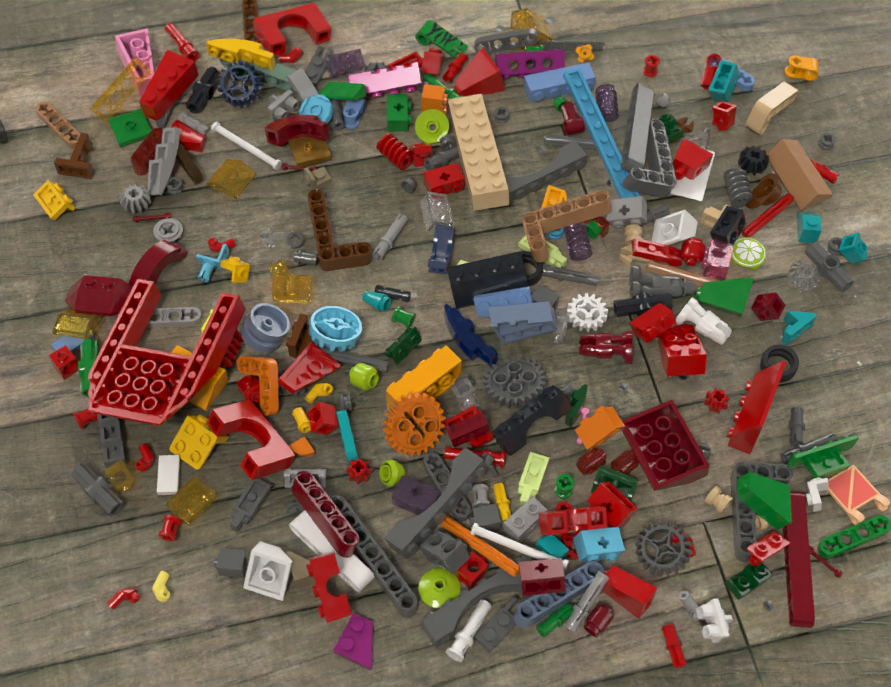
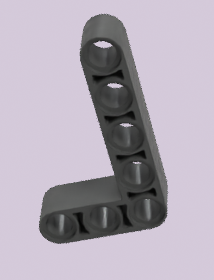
[622,119,676,197]
[730,462,793,562]

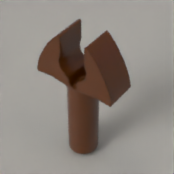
[672,117,694,143]

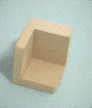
[700,204,728,228]

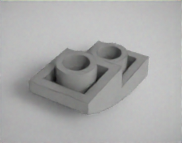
[287,68,318,103]

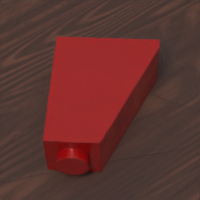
[601,565,657,619]

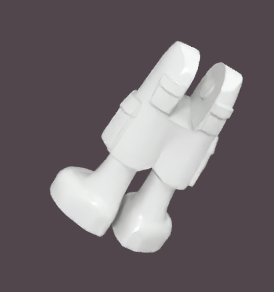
[676,297,732,345]

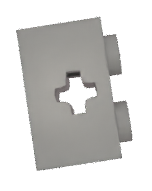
[607,196,647,228]
[502,496,548,543]

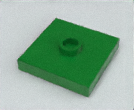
[108,109,153,148]

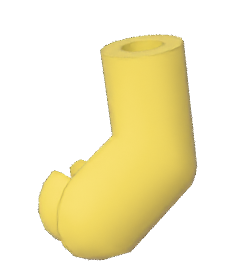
[152,571,170,602]

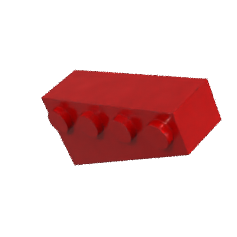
[139,49,199,122]

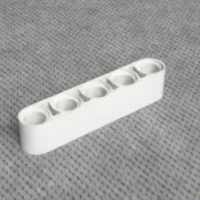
[289,510,375,593]

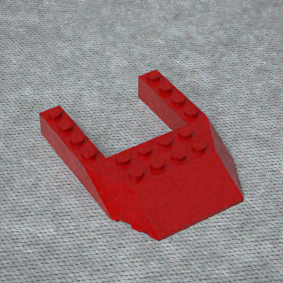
[88,279,246,426]

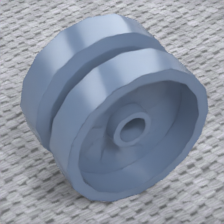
[241,303,290,353]

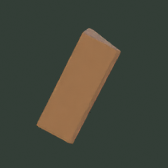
[766,139,833,211]

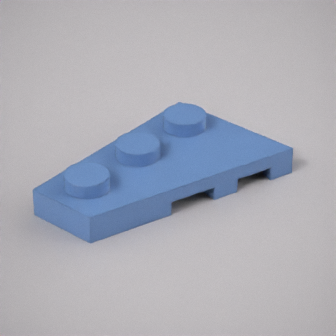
[474,286,533,317]

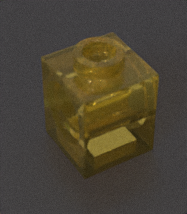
[103,460,135,493]

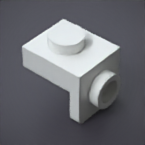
[805,478,829,512]

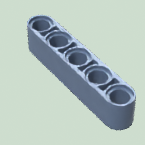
[514,561,603,628]

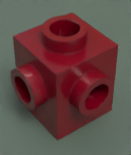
[751,292,786,321]

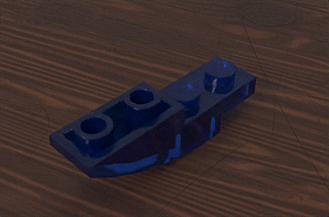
[444,304,498,368]

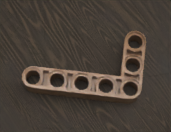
[522,190,612,263]

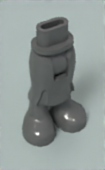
[629,265,695,298]

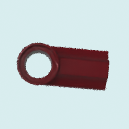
[561,101,585,135]

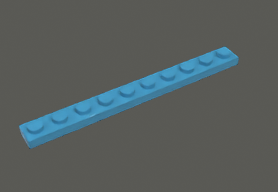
[563,68,640,212]

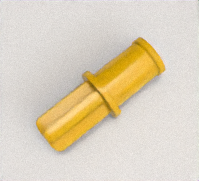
[493,483,511,524]

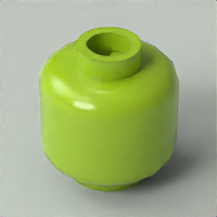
[349,363,379,391]

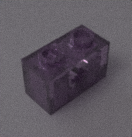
[392,476,440,515]

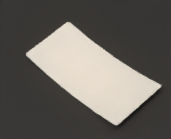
[671,150,715,201]

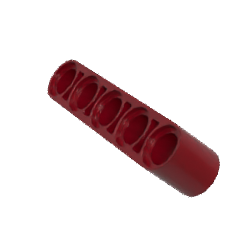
[291,470,359,558]

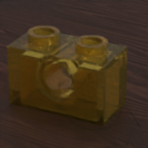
[271,274,312,303]

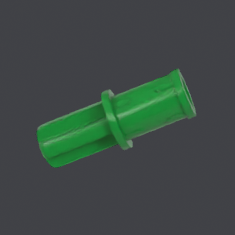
[536,603,574,638]

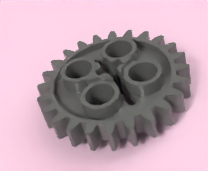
[483,356,547,409]

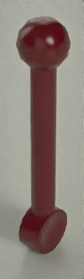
[281,163,318,172]
[133,212,171,223]
[809,546,842,578]

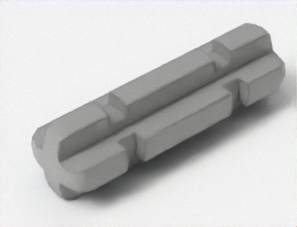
[178,112,209,135]

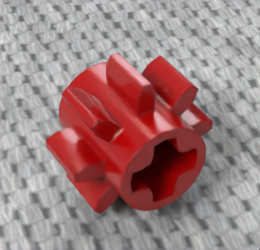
[704,388,730,414]
[346,458,372,485]

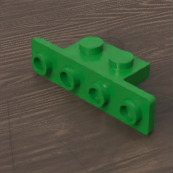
[787,435,859,478]

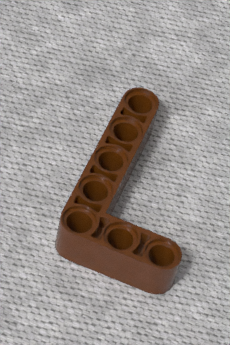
[308,189,372,271]

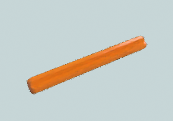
[440,515,520,577]

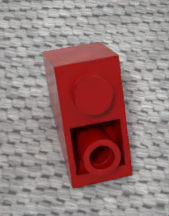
[421,48,445,75]

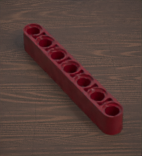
[783,491,815,628]

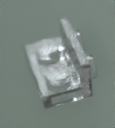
[420,192,454,231]

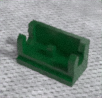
[591,465,639,501]

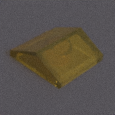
[207,159,256,199]
[52,308,104,339]

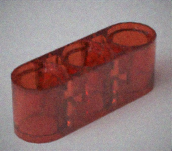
[131,127,163,176]

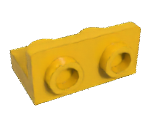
[33,180,76,220]

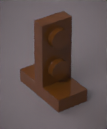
[54,133,94,179]

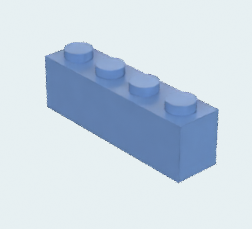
[523,63,596,102]

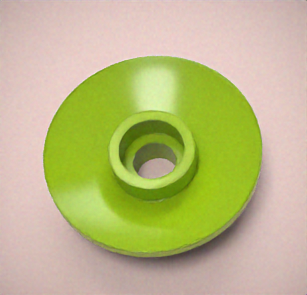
[415,109,449,144]
[418,568,460,609]

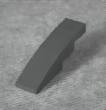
[97,414,126,468]

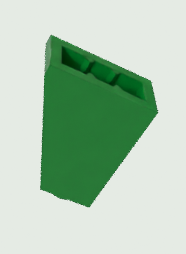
[696,277,754,317]
[736,472,792,530]

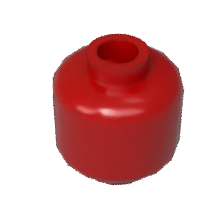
[680,238,706,266]

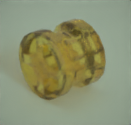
[268,259,290,281]

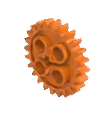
[382,391,446,457]

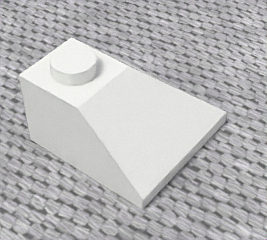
[652,210,698,245]
[243,541,293,601]

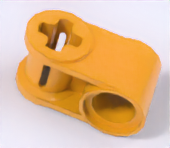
[784,55,819,81]

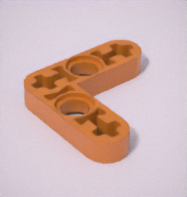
[237,355,279,416]

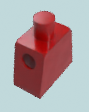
[673,139,713,180]

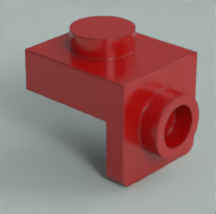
[235,375,260,405]

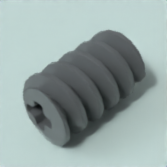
[724,168,753,208]

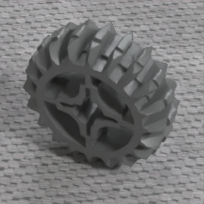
[635,520,692,577]

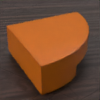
[289,437,315,457]

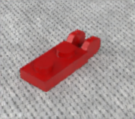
[632,238,682,267]

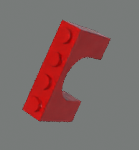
[253,3,332,56]
[206,399,295,480]

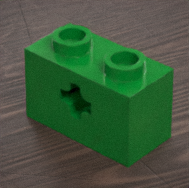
[387,94,411,132]

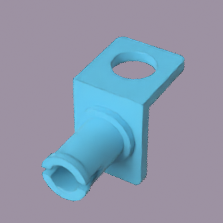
[196,244,230,282]

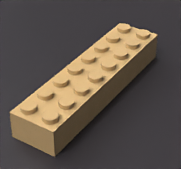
[448,94,509,211]

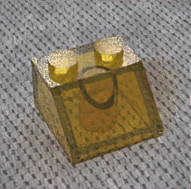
[510,8,553,49]

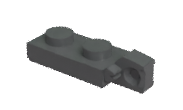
[230,479,272,532]

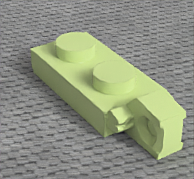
[518,235,567,268]
[518,452,549,506]

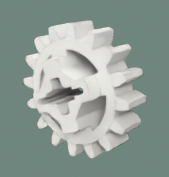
[566,293,608,332]

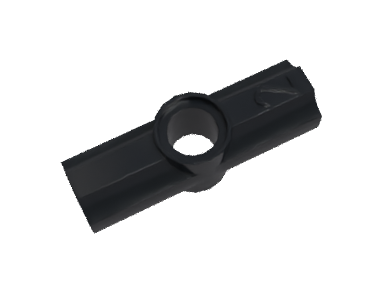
[185,66,221,114]
[613,293,673,317]

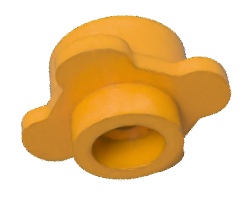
[576,44,594,63]

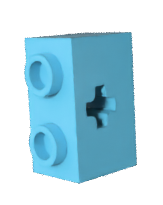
[573,527,625,562]

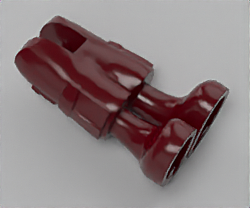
[579,331,633,364]

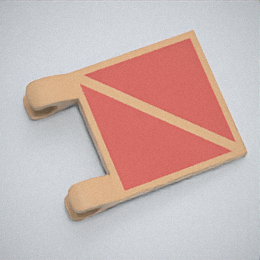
[826,465,890,525]

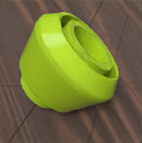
[379,459,405,487]

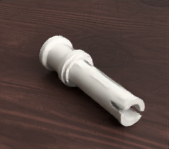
[446,600,492,662]

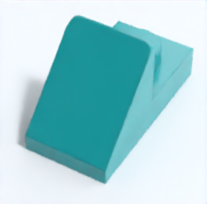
[781,311,817,346]

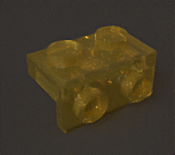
[166,476,218,526]

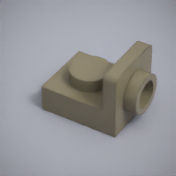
[303,166,332,190]

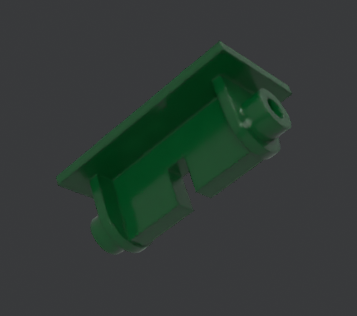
[385,326,422,365]

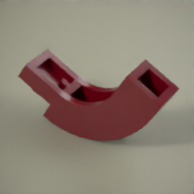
[264,115,329,146]
[129,239,188,287]

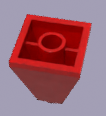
[454,48,505,97]

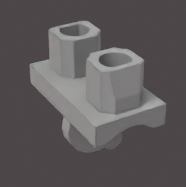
[268,90,299,122]

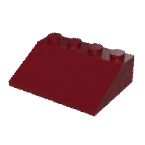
[621,400,710,491]

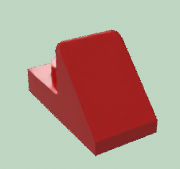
[409,142,432,167]

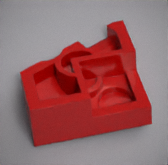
[171,120,207,152]

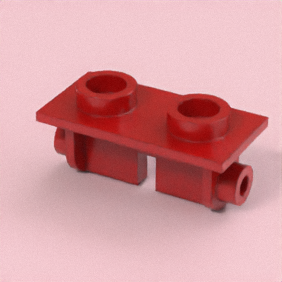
[746,531,790,565]

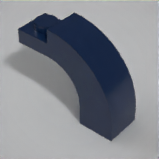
[428,225,455,275]

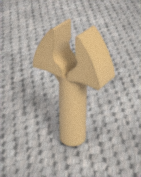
[619,245,654,266]

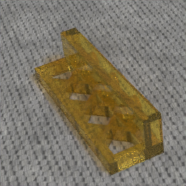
[90,56,152,123]

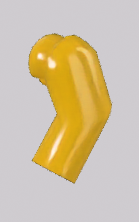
[305,383,333,404]

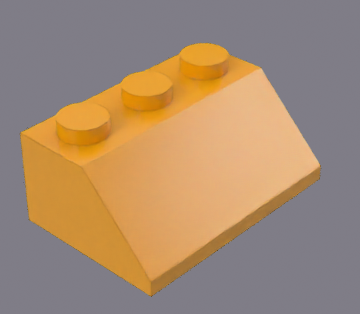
[171,345,229,411]

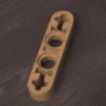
[36,102,80,149]

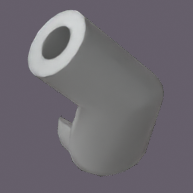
[679,591,699,622]

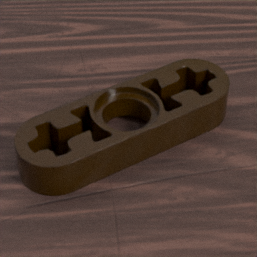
[176,143,203,185]

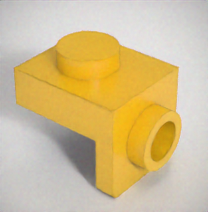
[220,257,250,283]

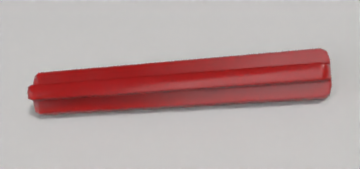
[742,193,794,238]

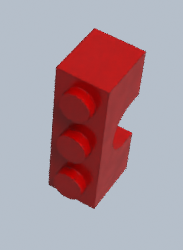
[538,505,608,535]
[306,552,352,623]

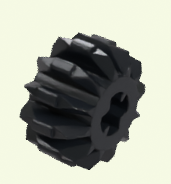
[738,146,769,175]

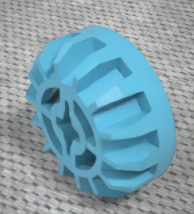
[309,306,362,352]

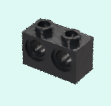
[710,206,747,250]

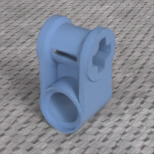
[343,99,366,129]

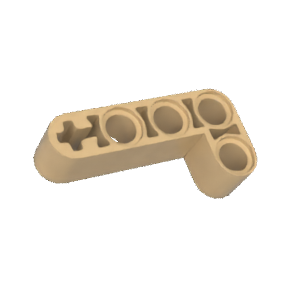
[745,82,799,135]

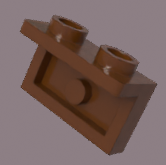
[286,313,315,358]

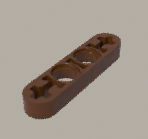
[242,0,260,43]

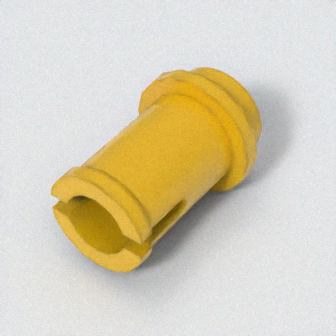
[292,407,311,433]

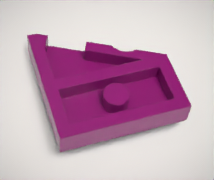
[333,613,373,671]

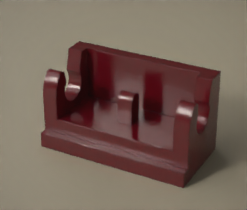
[444,410,490,447]

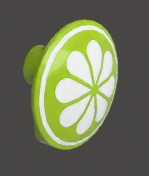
[730,237,767,269]

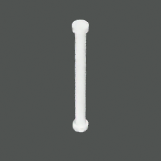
[211,122,282,170]
[470,523,569,572]

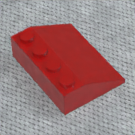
[727,361,787,454]

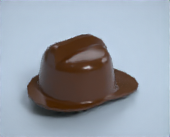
[745,173,782,209]

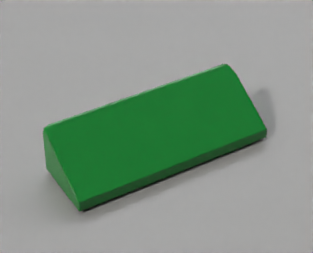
[319,81,366,101]

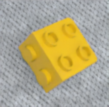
[169,415,229,470]

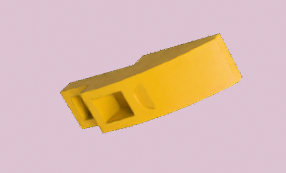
[206,39,275,70]

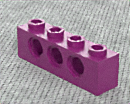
[495,49,565,78]

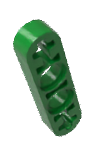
[818,515,891,559]

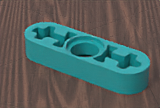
[336,410,358,464]

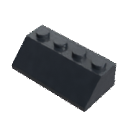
[447,251,528,309]

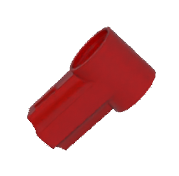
[700,54,722,90]

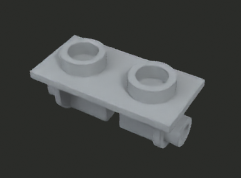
[284,468,326,488]

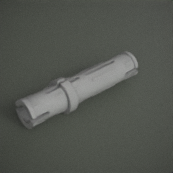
[372,214,408,260]
[564,571,610,632]

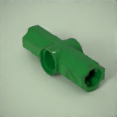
[78,339,99,398]

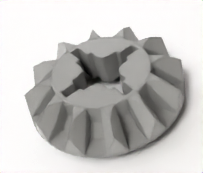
[153,218,183,243]

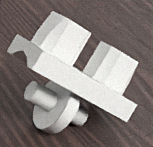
[696,599,733,643]

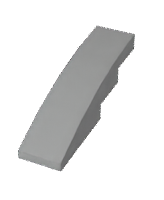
[147,127,180,196]

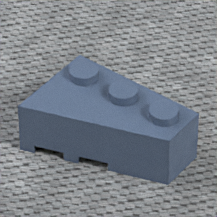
[489,301,558,344]

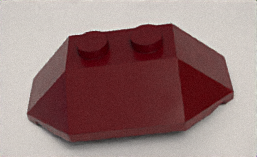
[65,275,133,316]

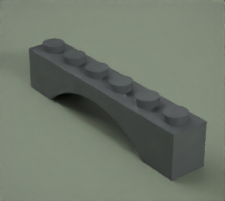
[495,141,587,209]
[384,448,487,560]
[422,555,533,648]

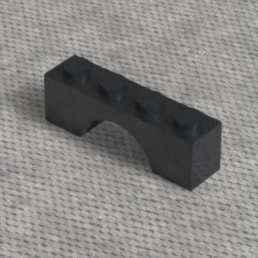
[491,385,572,456]

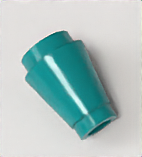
[362,291,391,312]

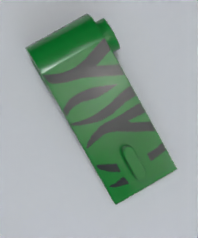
[415,20,468,59]

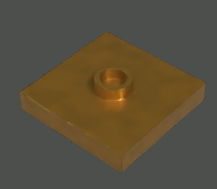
[288,137,331,168]

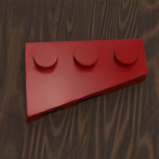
[278,342,342,394]

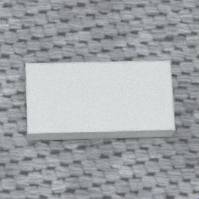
[157,455,180,495]

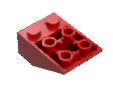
[657,324,707,377]

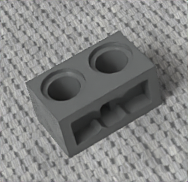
[419,530,470,574]

